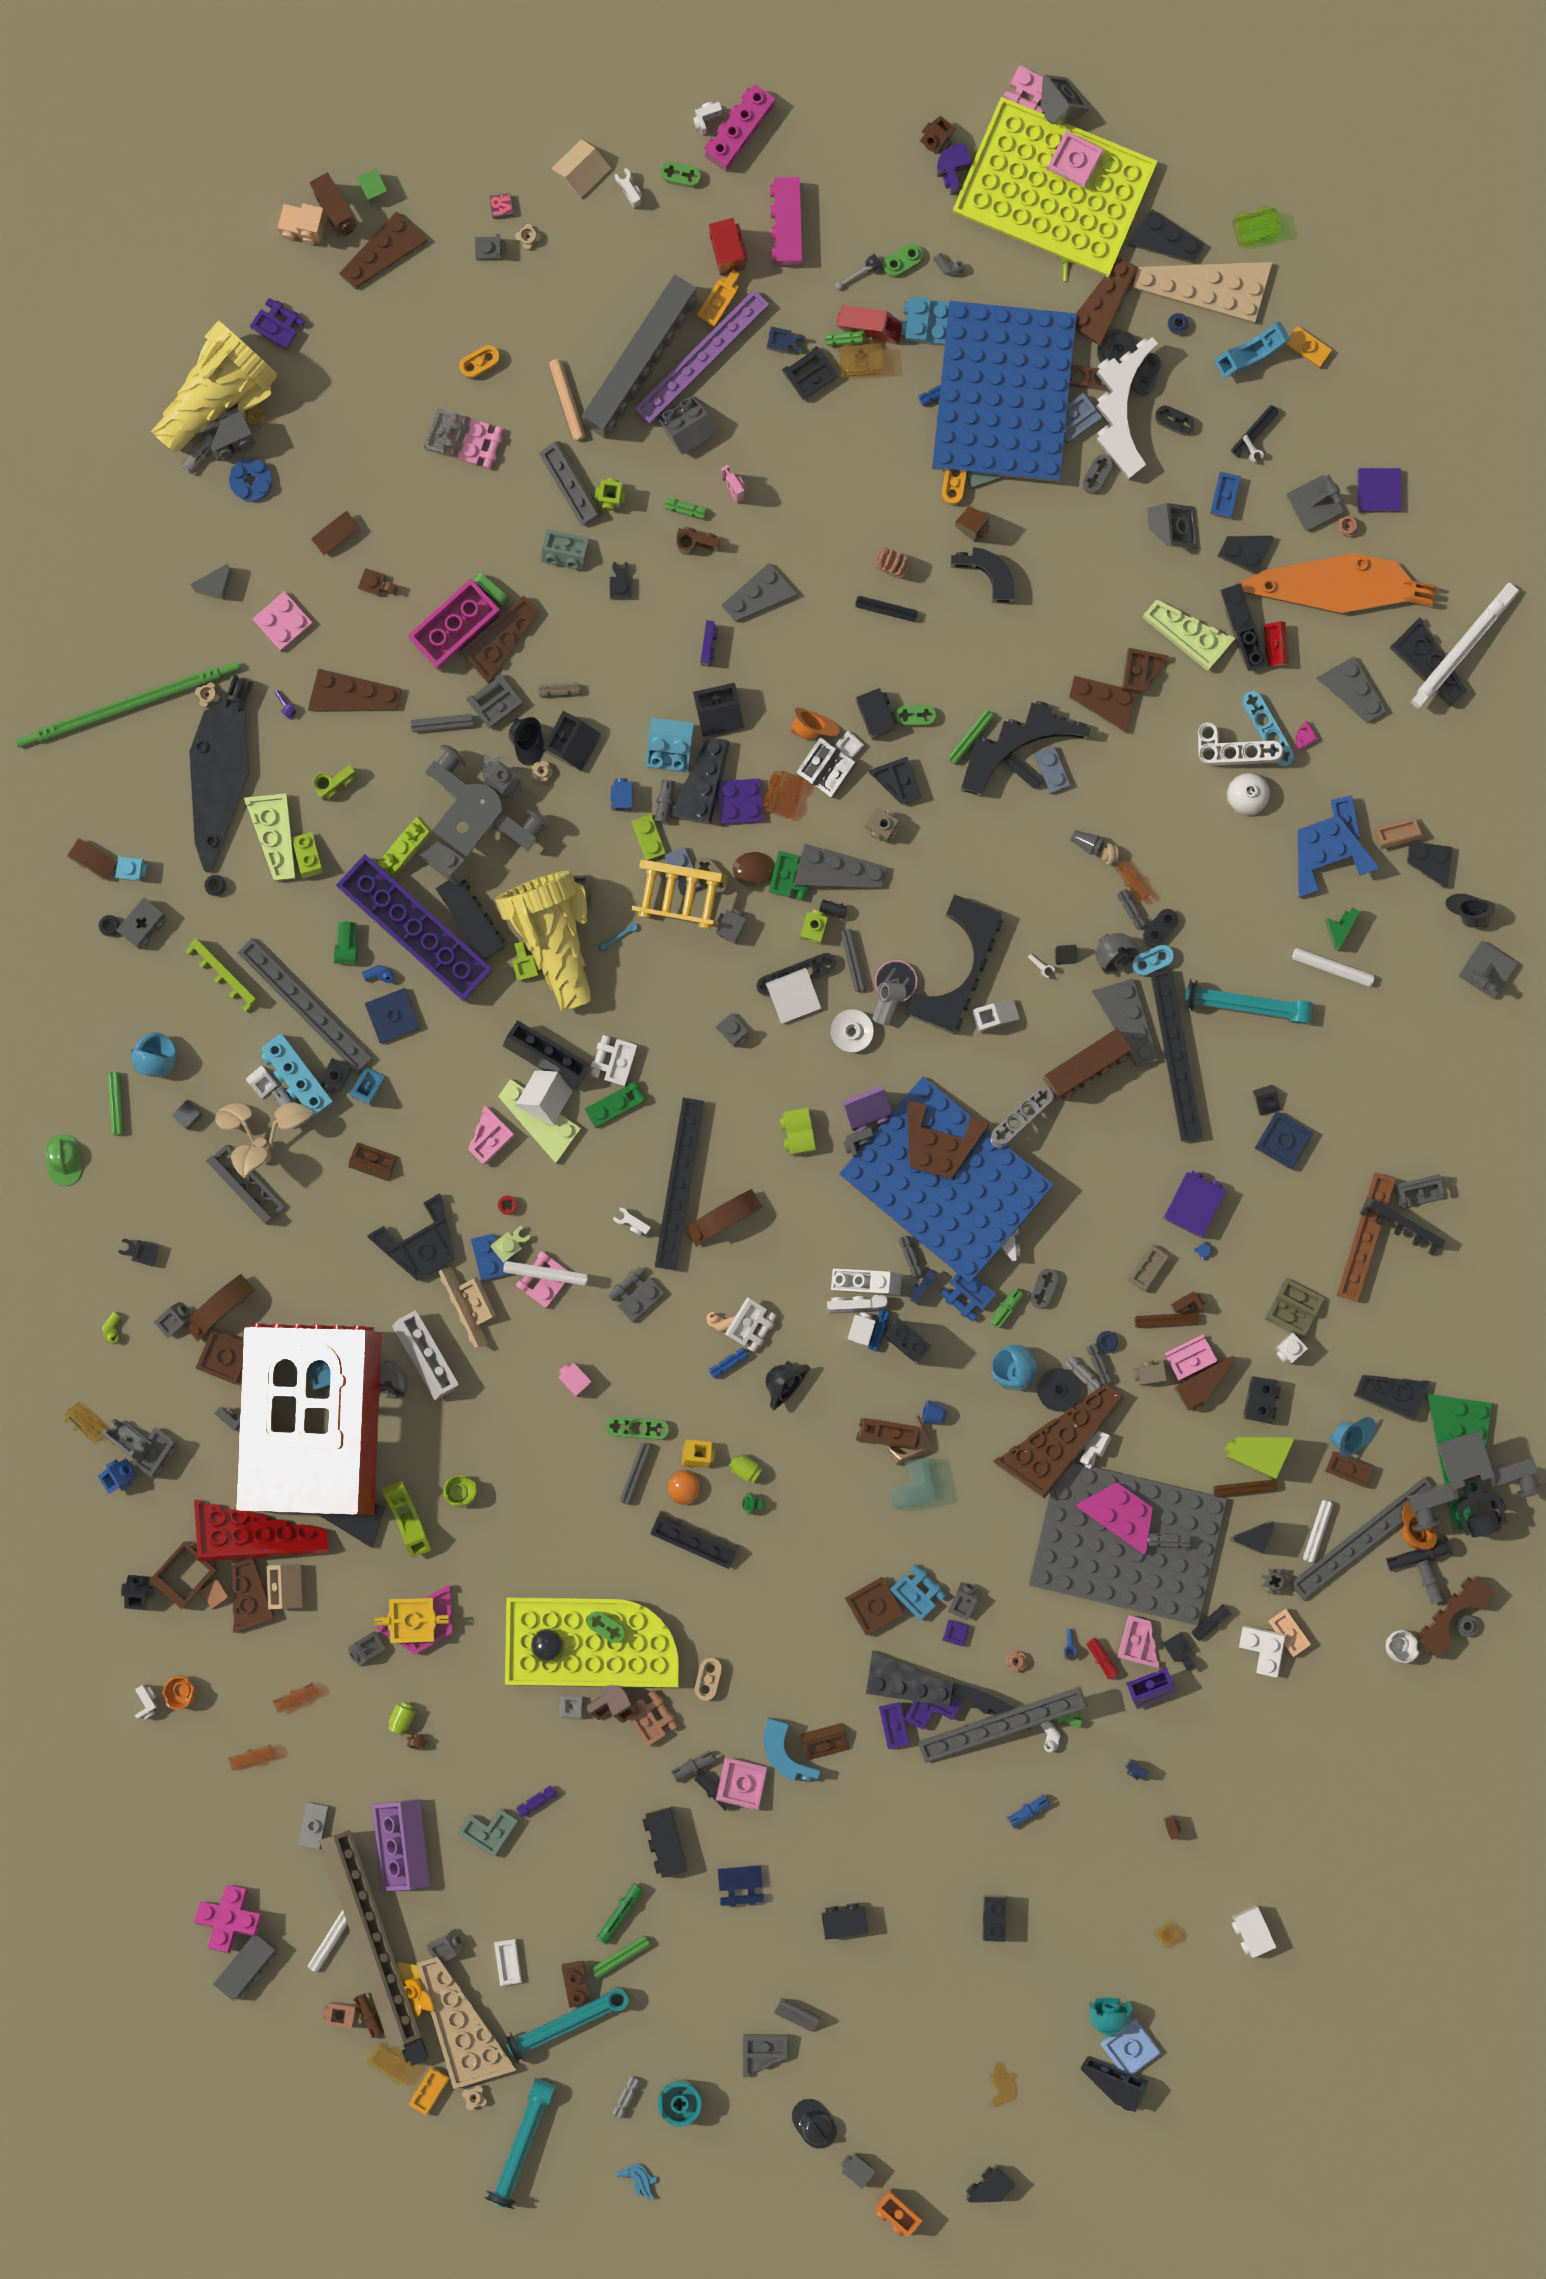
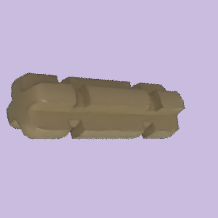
[538,683,580,697]

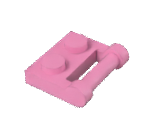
[515,1251,568,1308]

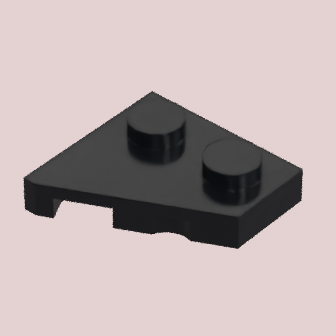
[1217,536,1274,575]

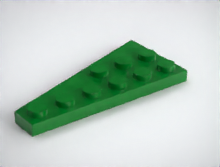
[1427,1394,1492,1530]

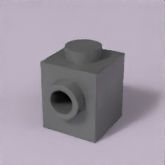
[716,909,746,944]

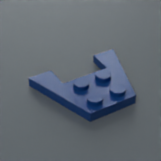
[1298,815,1380,898]

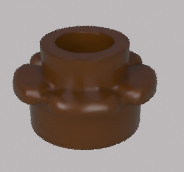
[407,1733,428,1750]

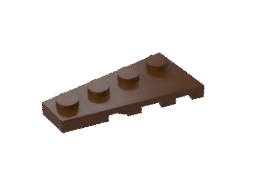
[339,212,428,289]
[460,595,538,683]

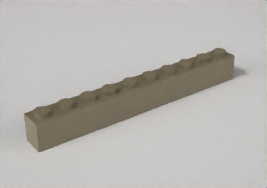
[319,1830,421,2047]

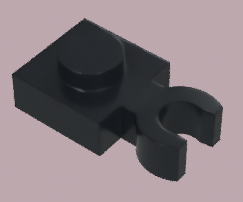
[610,562,632,599]
[118,1239,159,1267]

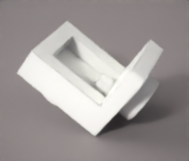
[693,101,722,135]
[135,1685,158,1720]

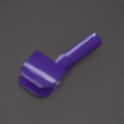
[275,690,296,719]

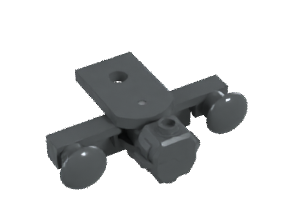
[425,745,551,858]

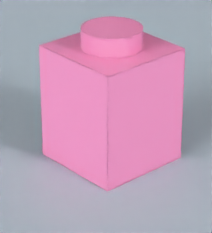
[558,1363,592,1397]

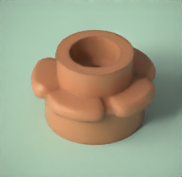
[1337,516,1358,537]
[1006,1651,1027,1672]

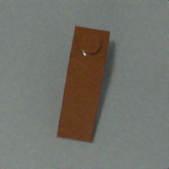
[1174,1356,1235,1411]

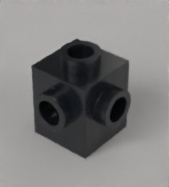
[121,1575,153,1610]

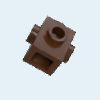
[920,115,957,154]

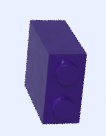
[1162,1170,1226,1238]

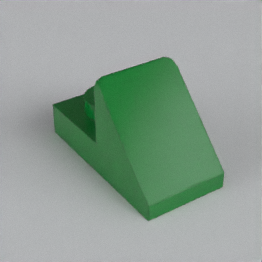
[1325,907,1360,951]

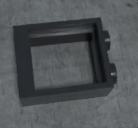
[883,1318,931,1364]

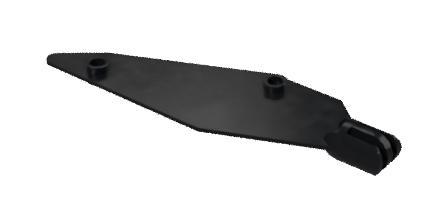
[189,675,254,873]

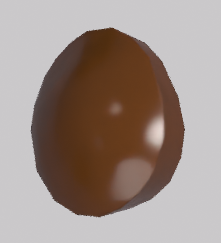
[733,852,773,887]

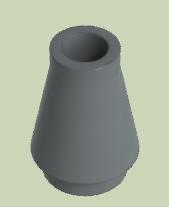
[1071,830,1104,855]

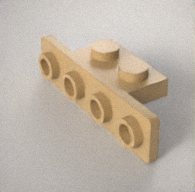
[439,1267,496,1349]

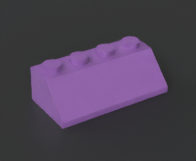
[372,1799,430,1891]

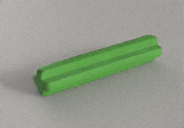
[948,710,994,765]
[107,1072,124,1135]
[591,1936,650,1978]

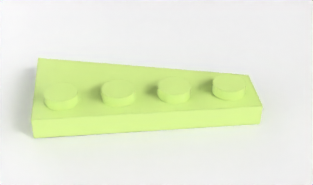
[1142,599,1235,671]
[244,793,296,881]
[498,1079,581,1163]

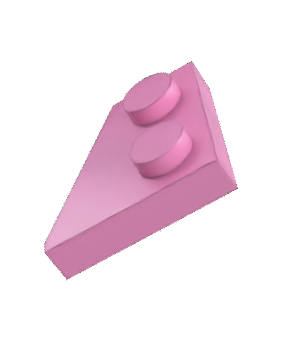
[468,1106,515,1166]
[1117,1615,1159,1668]

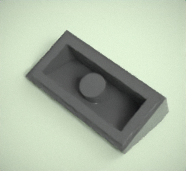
[774,1998,820,2032]

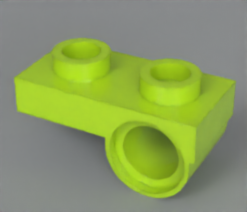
[313,765,356,800]
[292,832,324,879]

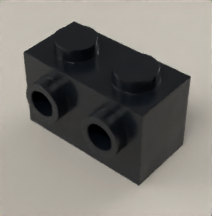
[1243,1376,1281,1424]

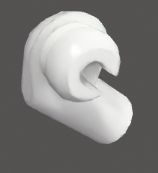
[1040,1721,1061,1753]

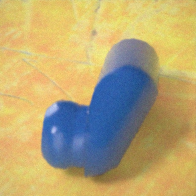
[362,965,394,983]

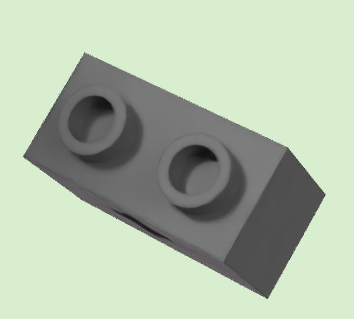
[116,897,166,949]

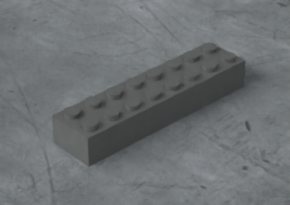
[582,274,698,439]

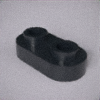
[1132,353,1161,396]
[1143,909,1178,947]

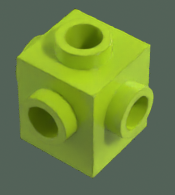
[595,478,626,511]

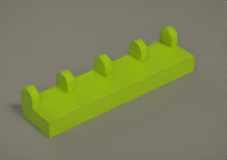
[185,938,258,1012]

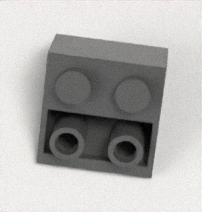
[657,396,718,455]
[211,411,255,461]

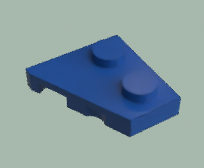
[471,1234,515,1281]

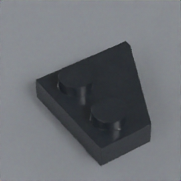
[868,757,922,805]
[1407,841,1453,889]

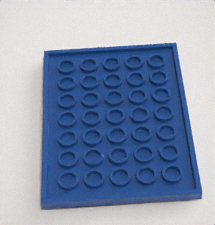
[932,301,1077,482]
[839,1076,1054,1284]

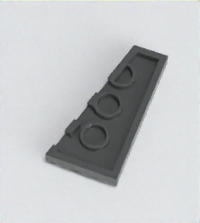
[793,844,887,888]
[1092,979,1158,1067]

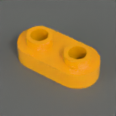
[459,345,499,378]
[942,470,966,505]

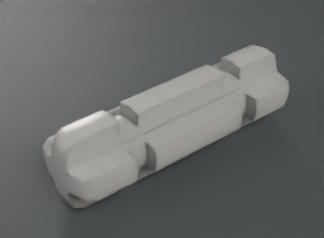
[1065,1356,1101,1392]
[612,2076,640,2119]

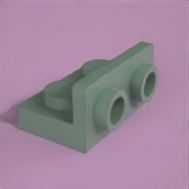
[541,529,589,570]

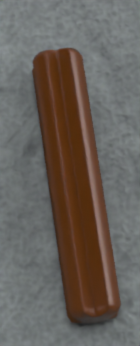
[1134,1313,1199,1328]
[1213,1479,1278,1497]

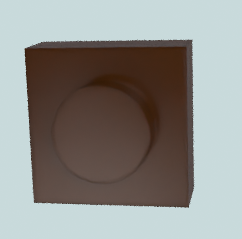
[1163,1815,1182,1840]

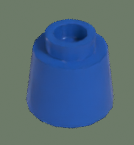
[921,1400,947,1424]

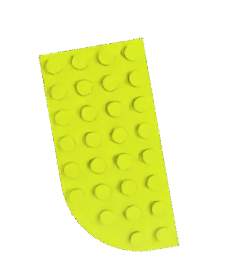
[505,1597,679,1687]

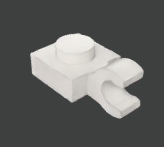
[614,168,642,209]
[613,1207,651,1236]
[1080,1431,1111,1469]

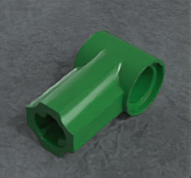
[334,921,357,965]

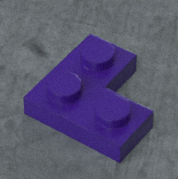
[904,1696,962,1730]

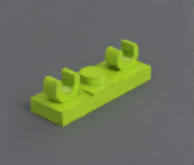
[377,817,433,878]

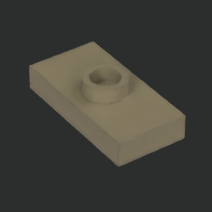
[1127,1244,1170,1292]

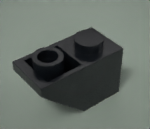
[966,2165,1016,2203]

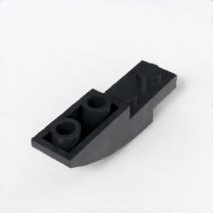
[1220,583,1269,672]

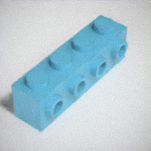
[260,1033,334,1118]

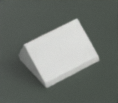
[515,1070,572,1126]

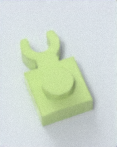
[490,1226,530,1263]

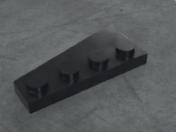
[1390,617,1467,707]

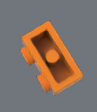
[875,2189,923,2238]

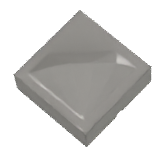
[559,1695,583,1719]

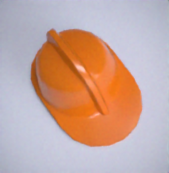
[791,707,840,741]
[1401,1502,1437,1550]

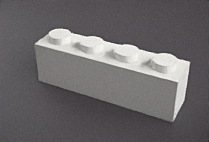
[392,1310,459,1400]

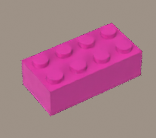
[408,579,501,671]

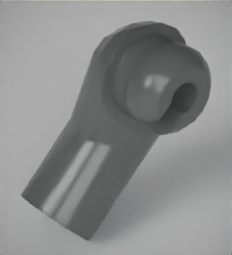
[933,253,964,276]

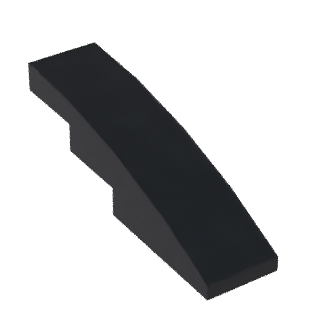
[952,1682,1031,1729]

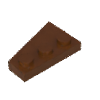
[232,1558,275,1633]

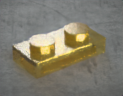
[366,2043,414,2086]

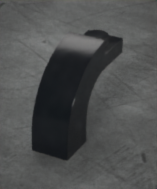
[950,547,1014,603]

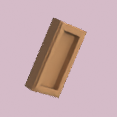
[1375,817,1422,849]

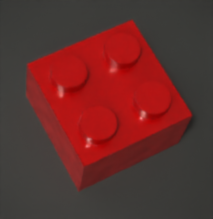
[709,218,747,275]

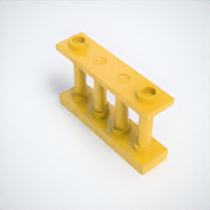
[632,859,728,929]

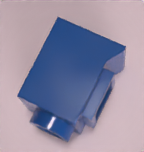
[610,778,633,810]

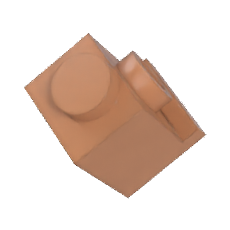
[323,2002,357,2029]

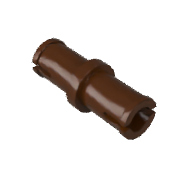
[353,1993,384,2039]

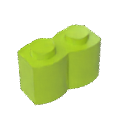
[779,1107,816,1156]

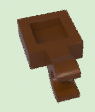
[358,568,398,597]

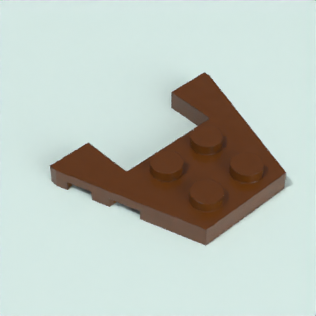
[907,1100,989,1180]

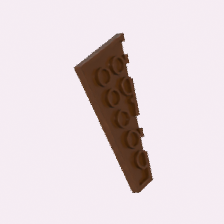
[993,1384,1123,1499]

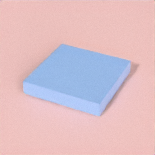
[1100,2017,1161,2074]

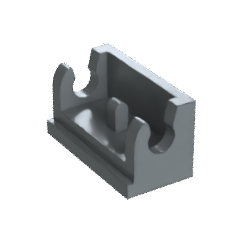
[1395,1174,1444,1208]
[101,1419,154,1462]

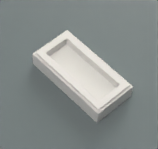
[494,1939,522,1986]

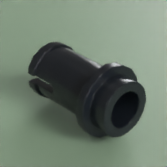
[819,899,847,920]

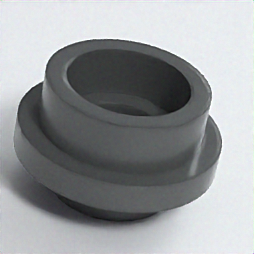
[1456,1615,1478,1637]

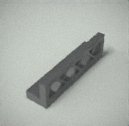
[206,1144,285,1225]

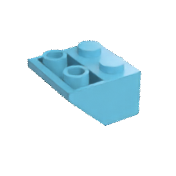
[646,718,694,772]

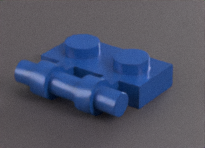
[940,1274,996,1322]

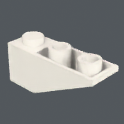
[831,1269,902,1295]

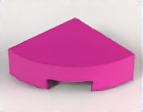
[1296,721,1317,750]

